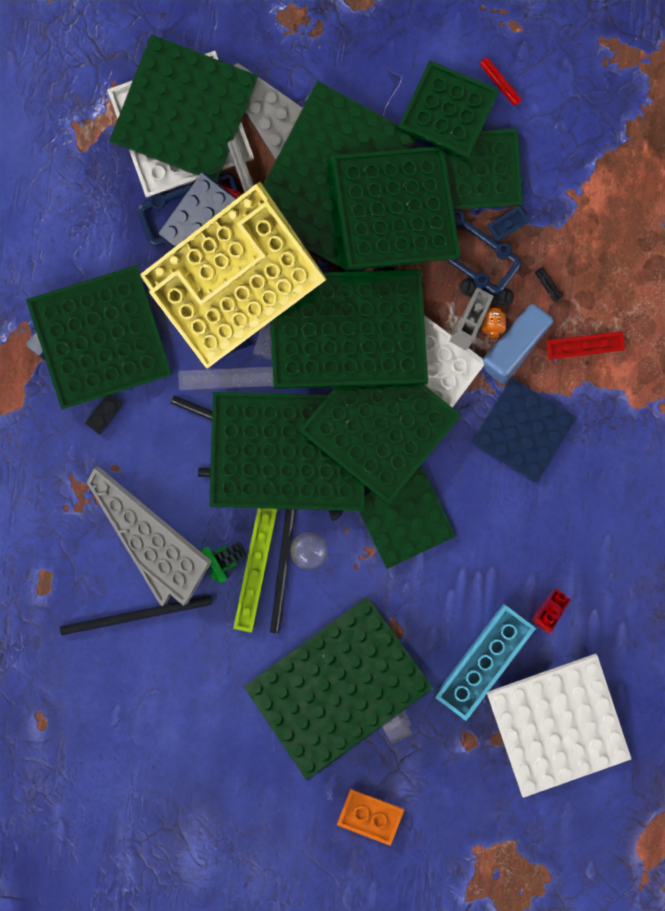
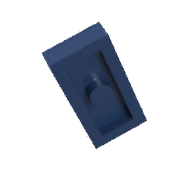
[487,205,530,242]

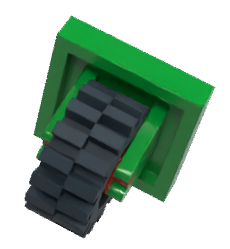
[200,541,247,584]

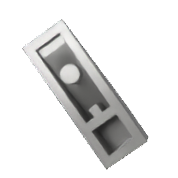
[449,288,494,350]

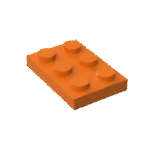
[337,788,404,846]

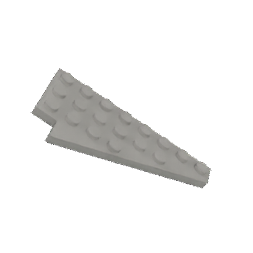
[234,63,302,160]
[87,466,212,607]

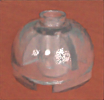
[290,532,328,570]

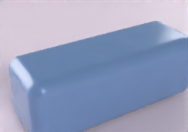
[483,304,553,384]

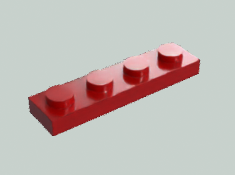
[546,331,625,360]

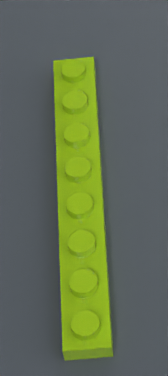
[233,509,277,633]

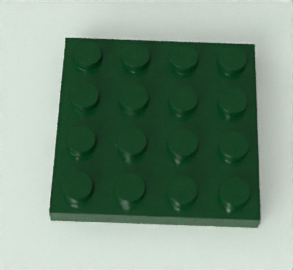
[398,60,499,159]
[444,128,523,210]
[359,467,456,569]

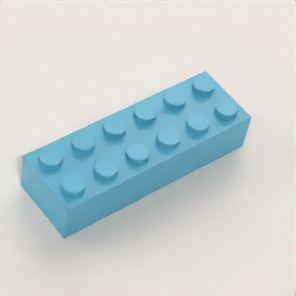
[434,604,536,721]

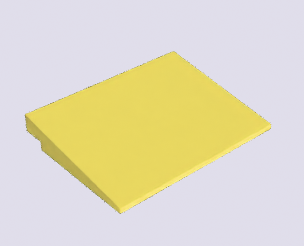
[140,182,326,368]

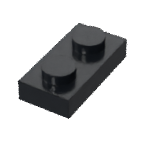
[85,395,123,435]

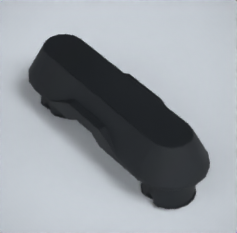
[460,279,514,305]

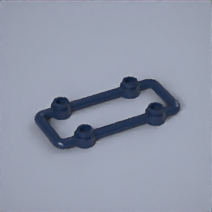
[137,173,240,246]
[447,210,521,294]

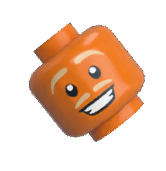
[481,308,506,338]

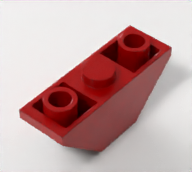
[531,588,570,633]

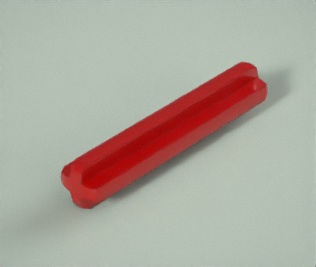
[480,58,522,106]

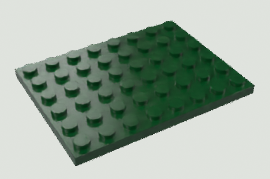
[263,80,417,271]
[270,270,428,389]
[210,392,365,511]
[244,596,434,781]

